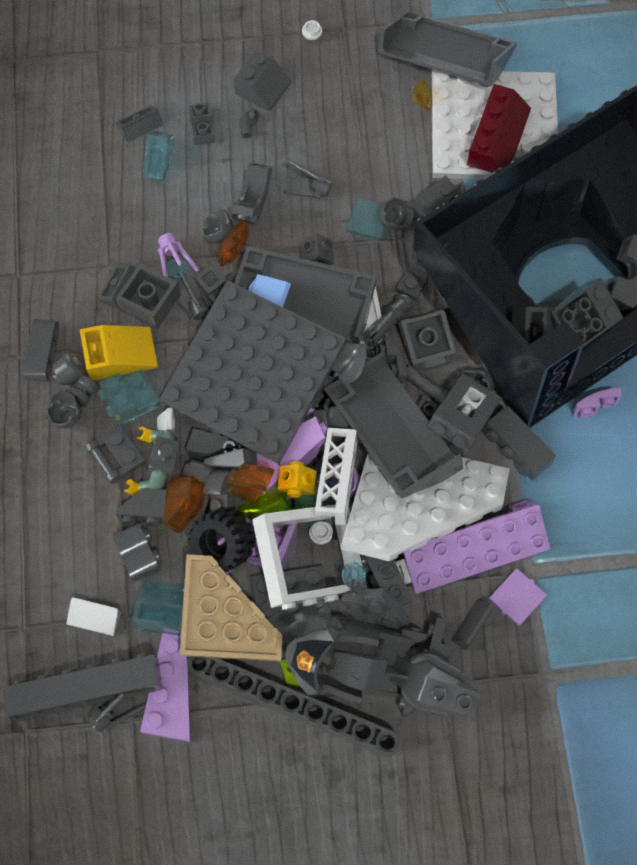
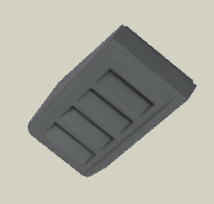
[204,448,258,470]

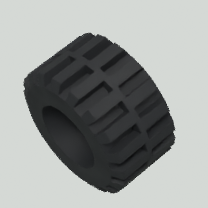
[188,507,255,572]

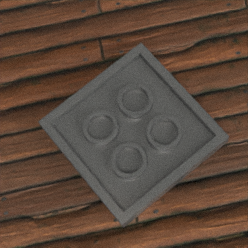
[251,565,333,647]

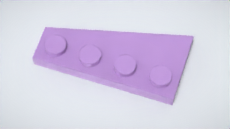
[140,633,191,742]

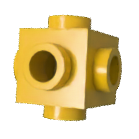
[278,461,317,498]

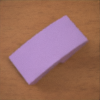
[572,387,622,418]

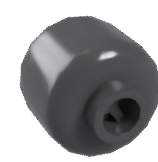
[52,352,87,386]

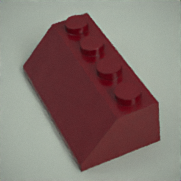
[467,84,531,173]

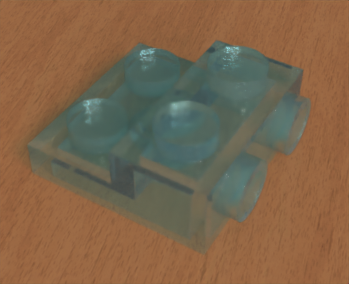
[97,369,161,426]

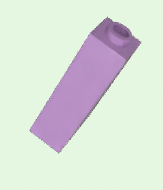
[247,417,328,501]

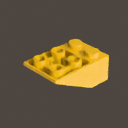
[80,325,158,381]

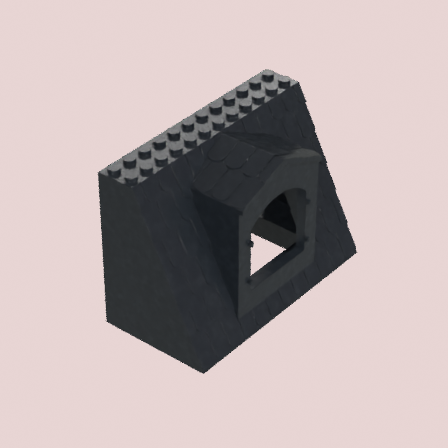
[413,85,637,428]

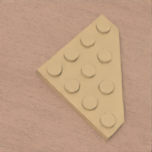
[179,554,282,662]

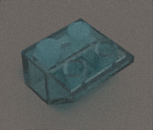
[132,581,184,636]

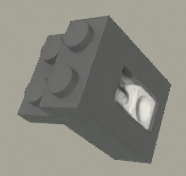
[427,373,502,458]

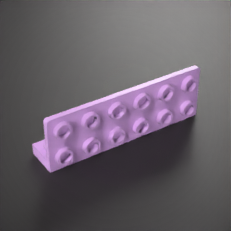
[401,499,550,594]

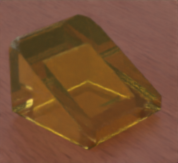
[412,78,431,111]

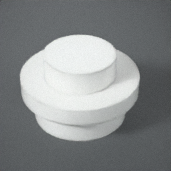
[302,20,322,40]
[309,521,333,545]

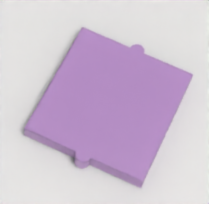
[489,568,547,626]

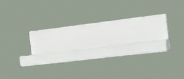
[315,428,358,525]

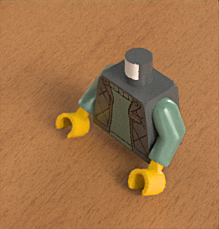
[124,426,179,496]

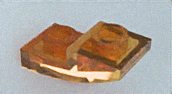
[217,220,249,267]

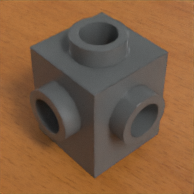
[302,233,334,265]

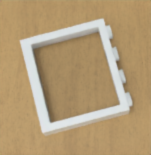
[252,504,367,610]

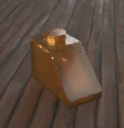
[227,464,275,503]
[163,475,205,533]

